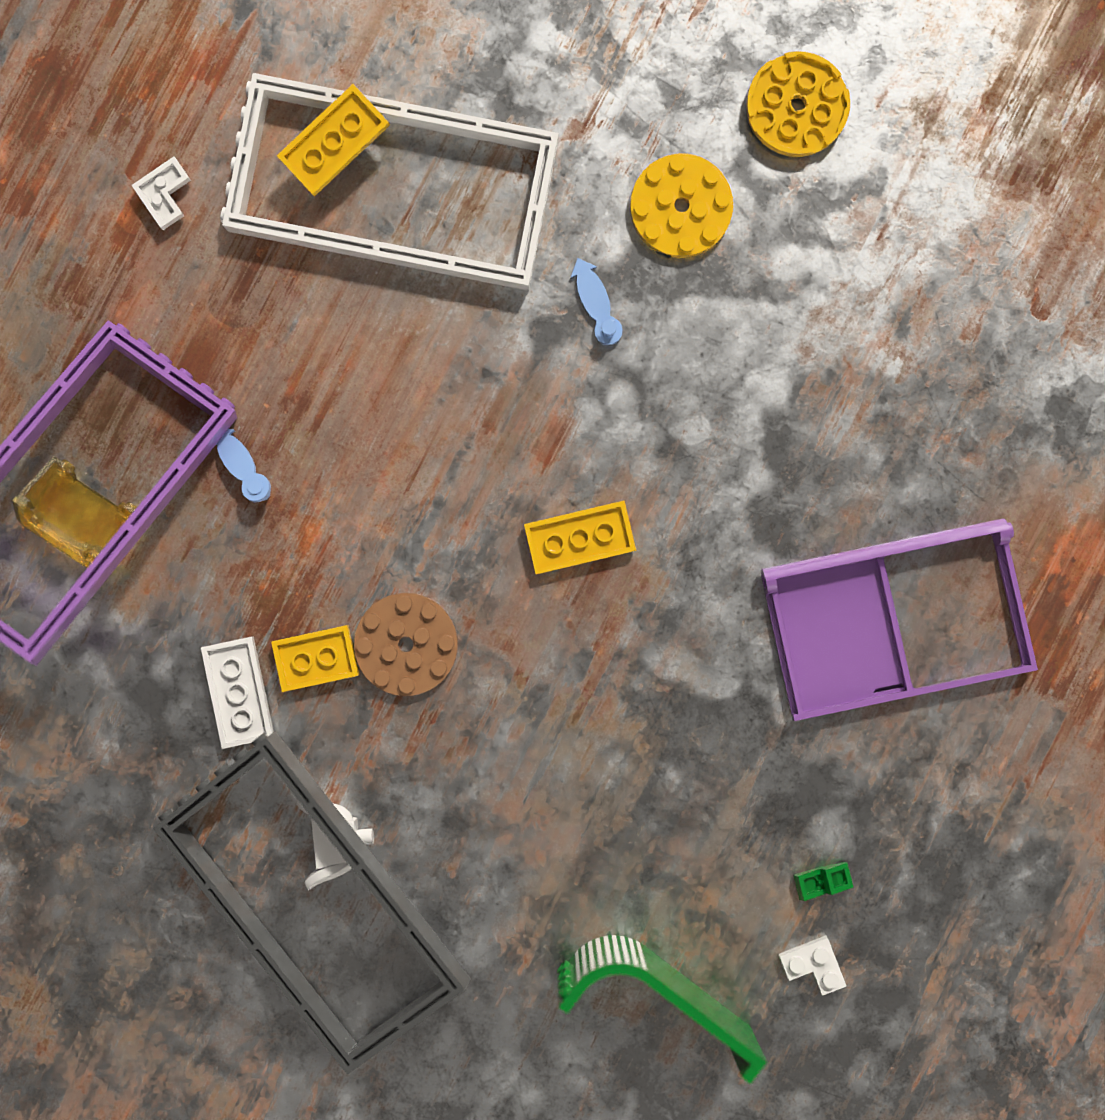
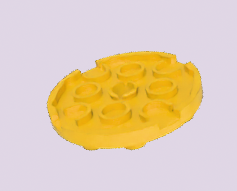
[746,51,850,157]
[630,153,733,258]

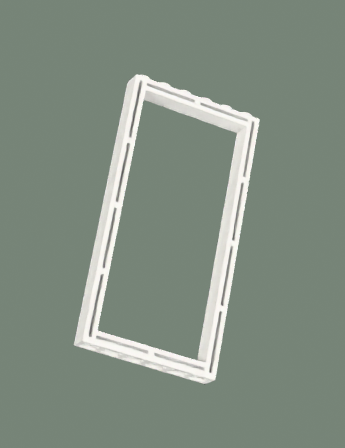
[220,73,559,291]

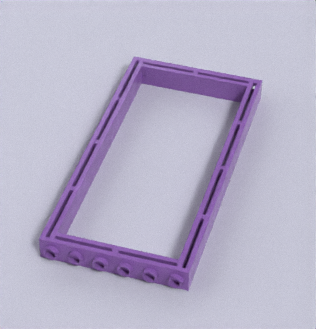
[0,320,237,666]

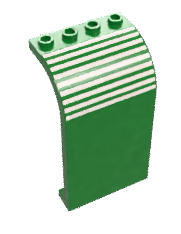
[557,935,767,1085]

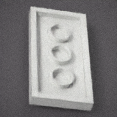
[201,636,274,749]

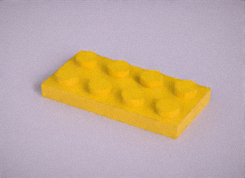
[277,84,390,197]
[524,501,636,574]

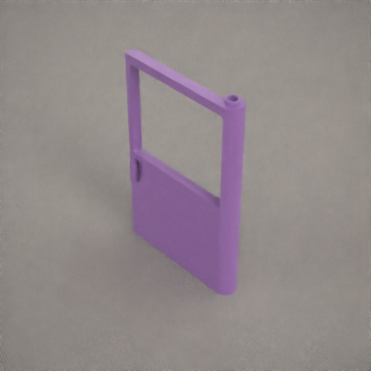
[761,518,1038,721]

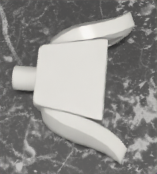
[296,800,374,891]

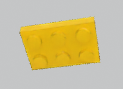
[271,625,359,692]

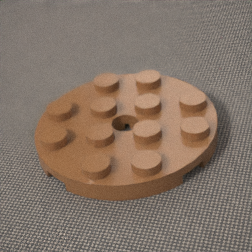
[354,593,458,696]

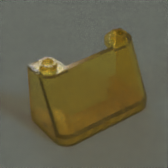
[12,456,137,568]

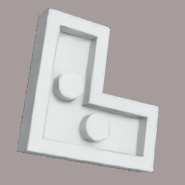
[132,157,191,230]
[778,935,846,996]

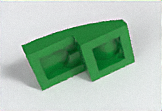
[793,862,854,901]

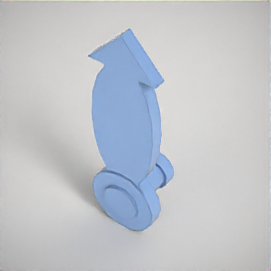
[571,258,623,346]
[216,429,271,502]

